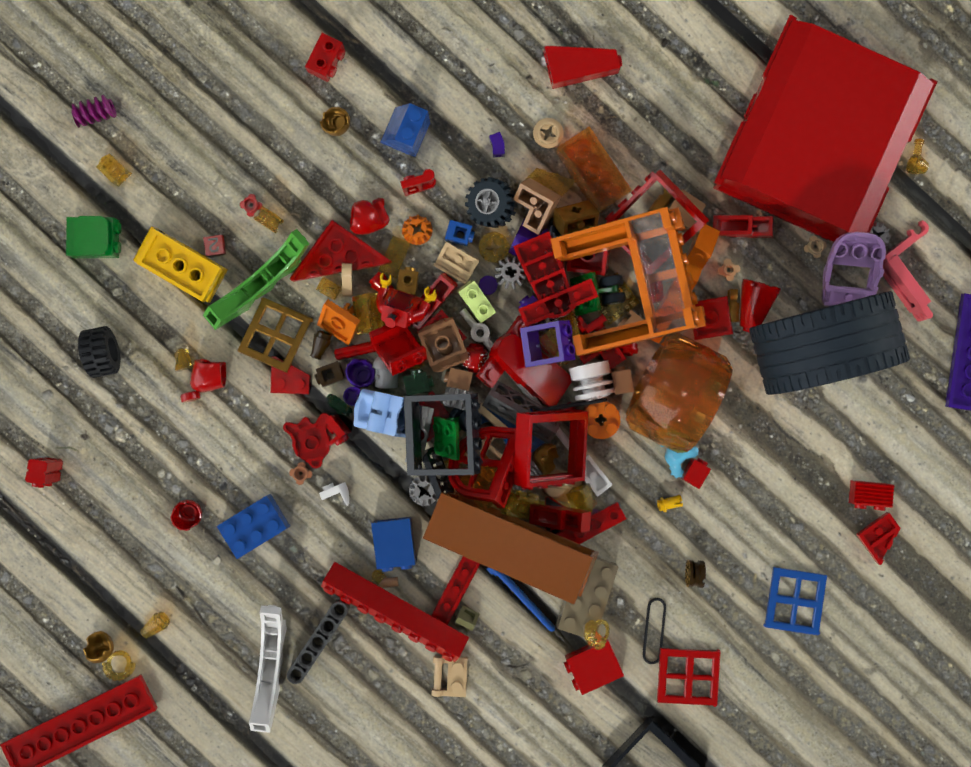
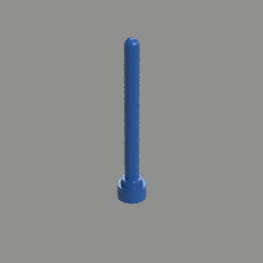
[486,567,555,632]

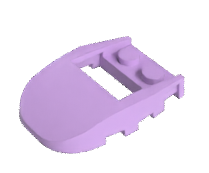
[822,232,886,306]

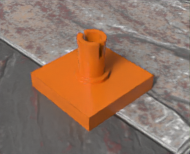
[317,299,361,345]

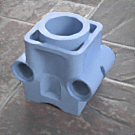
[353,389,406,438]

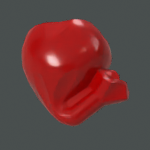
[350,198,390,235]

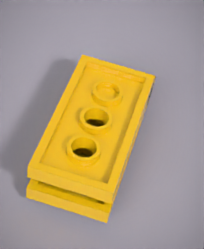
[133,226,228,303]

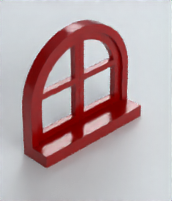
[448,426,516,509]

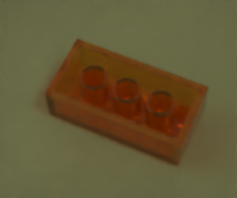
[556,126,632,214]

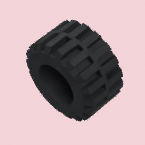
[78,326,121,378]

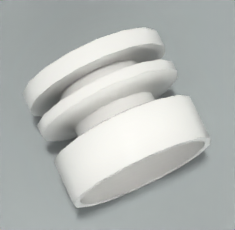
[569,360,615,401]

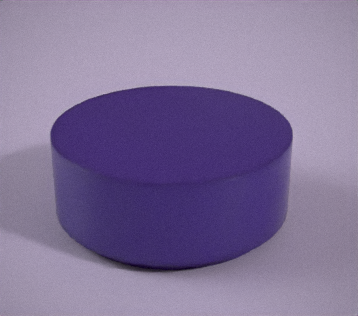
[479,276,498,295]

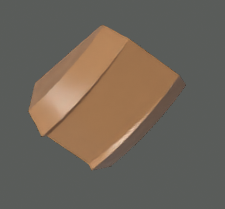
[418,318,469,372]

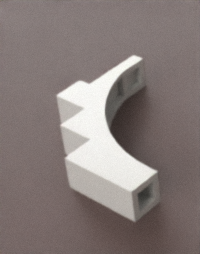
[249,605,287,733]

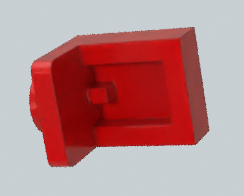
[576,314,607,334]

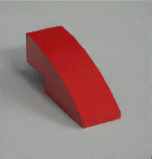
[713,215,774,238]
[411,272,459,330]
[529,504,591,533]

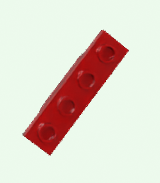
[557,502,627,544]

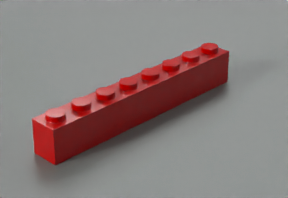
[321,561,469,662]

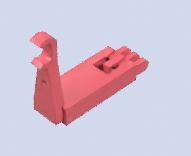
[883,220,933,322]

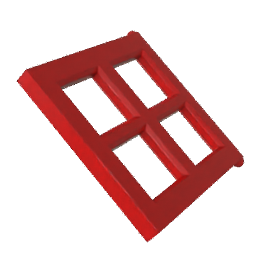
[657,648,721,707]

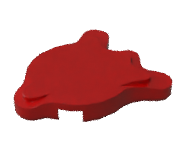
[283,413,331,469]

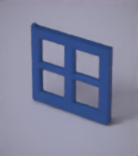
[763,567,827,635]

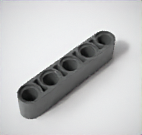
[287,598,350,684]

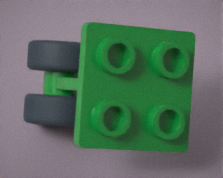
[570,272,626,316]
[433,408,482,461]

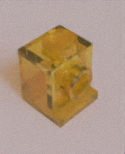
[96,153,132,187]

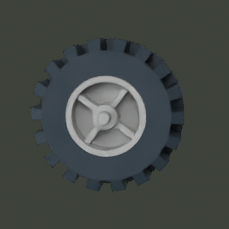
[465,177,518,228]

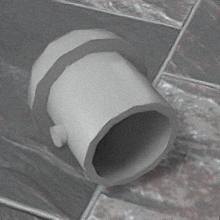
[372,356,399,388]

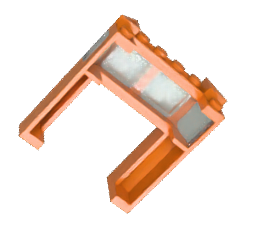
[550,207,706,356]

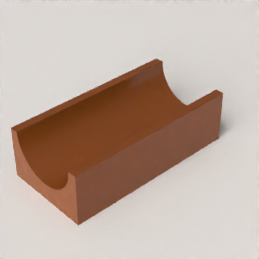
[423,492,599,604]

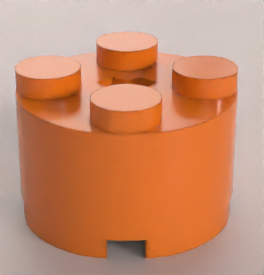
[583,401,620,439]

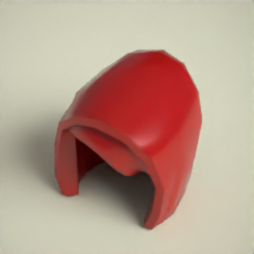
[190,359,226,393]

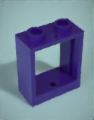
[520,320,576,367]

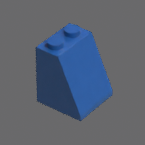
[380,103,430,158]

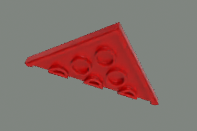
[290,220,392,282]

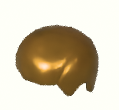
[320,107,350,136]
[533,443,559,475]
[83,631,114,663]

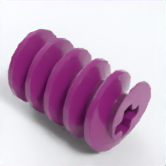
[71,95,117,128]

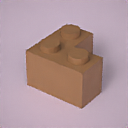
[514,178,562,235]

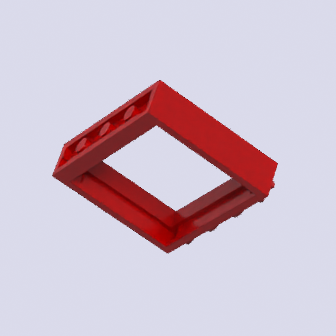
[605,169,709,275]
[513,409,589,490]

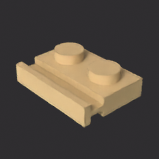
[433,241,480,284]

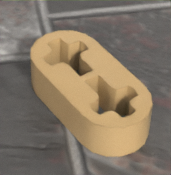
[342,263,353,296]

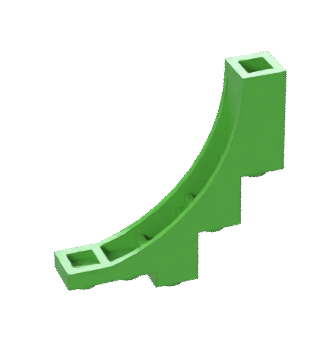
[203,229,310,330]

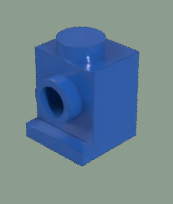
[445,220,475,246]

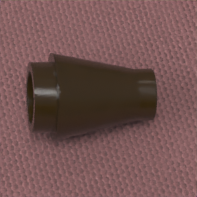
[310,330,332,360]

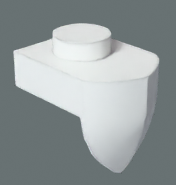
[319,482,349,506]

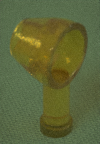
[906,138,929,174]

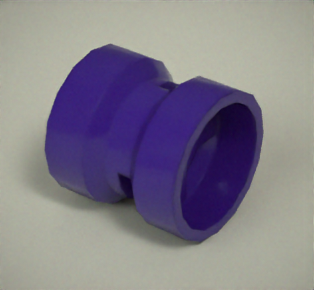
[343,387,361,406]

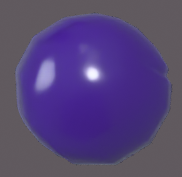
[345,358,376,388]

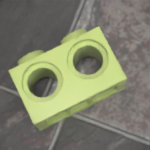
[456,280,496,323]

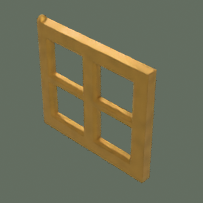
[237,297,313,373]

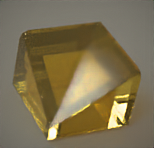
[316,277,341,300]
[174,348,193,372]

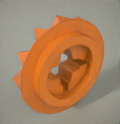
[402,215,433,245]

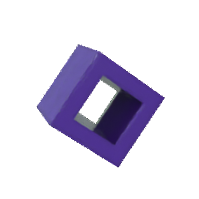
[489,132,505,158]

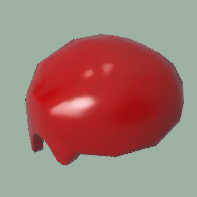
[170,500,202,531]

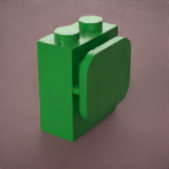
[66,216,122,258]

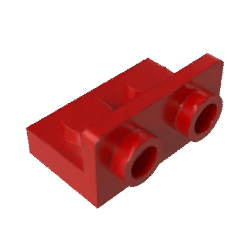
[325,414,351,446]

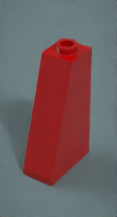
[543,46,622,89]

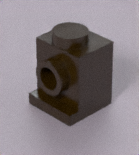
[315,361,346,387]

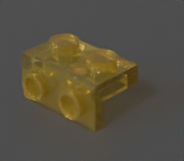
[500,489,545,520]

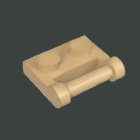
[431,655,468,697]

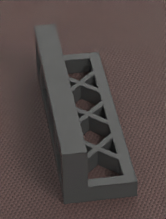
[482,380,562,444]

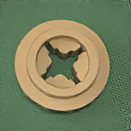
[533,118,564,149]

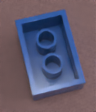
[217,494,290,559]

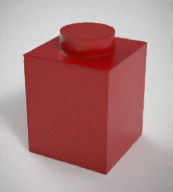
[680,458,711,489]

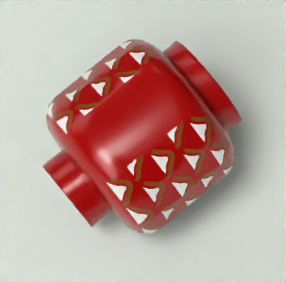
[462,343,488,373]

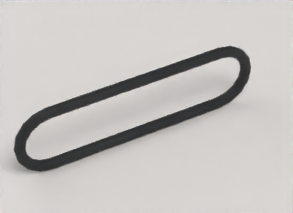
[541,398,607,411]
[643,598,666,664]

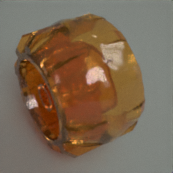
[626,333,733,453]

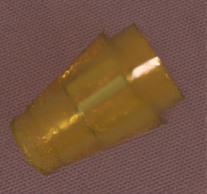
[140,612,170,638]

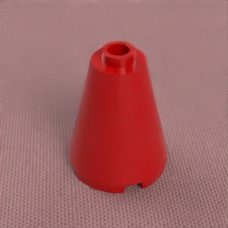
[739,279,781,333]

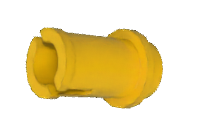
[657,495,683,512]

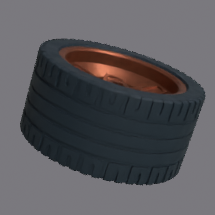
[749,291,910,395]

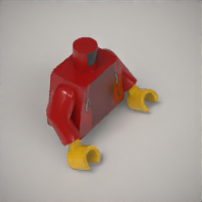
[376,273,437,328]

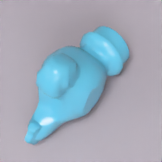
[658,431,699,478]

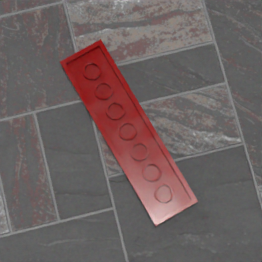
[0,674,158,767]

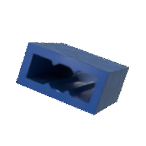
[371,517,416,572]

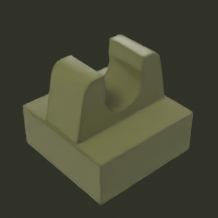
[455,605,480,632]

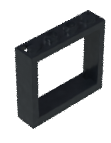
[404,393,483,476]
[602,716,702,767]

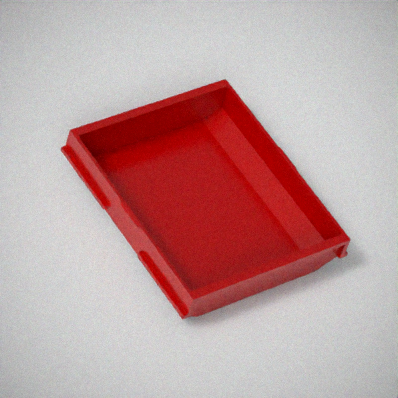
[713,15,938,243]

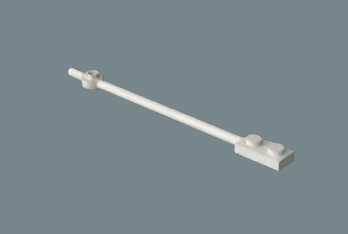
[460,308,612,497]

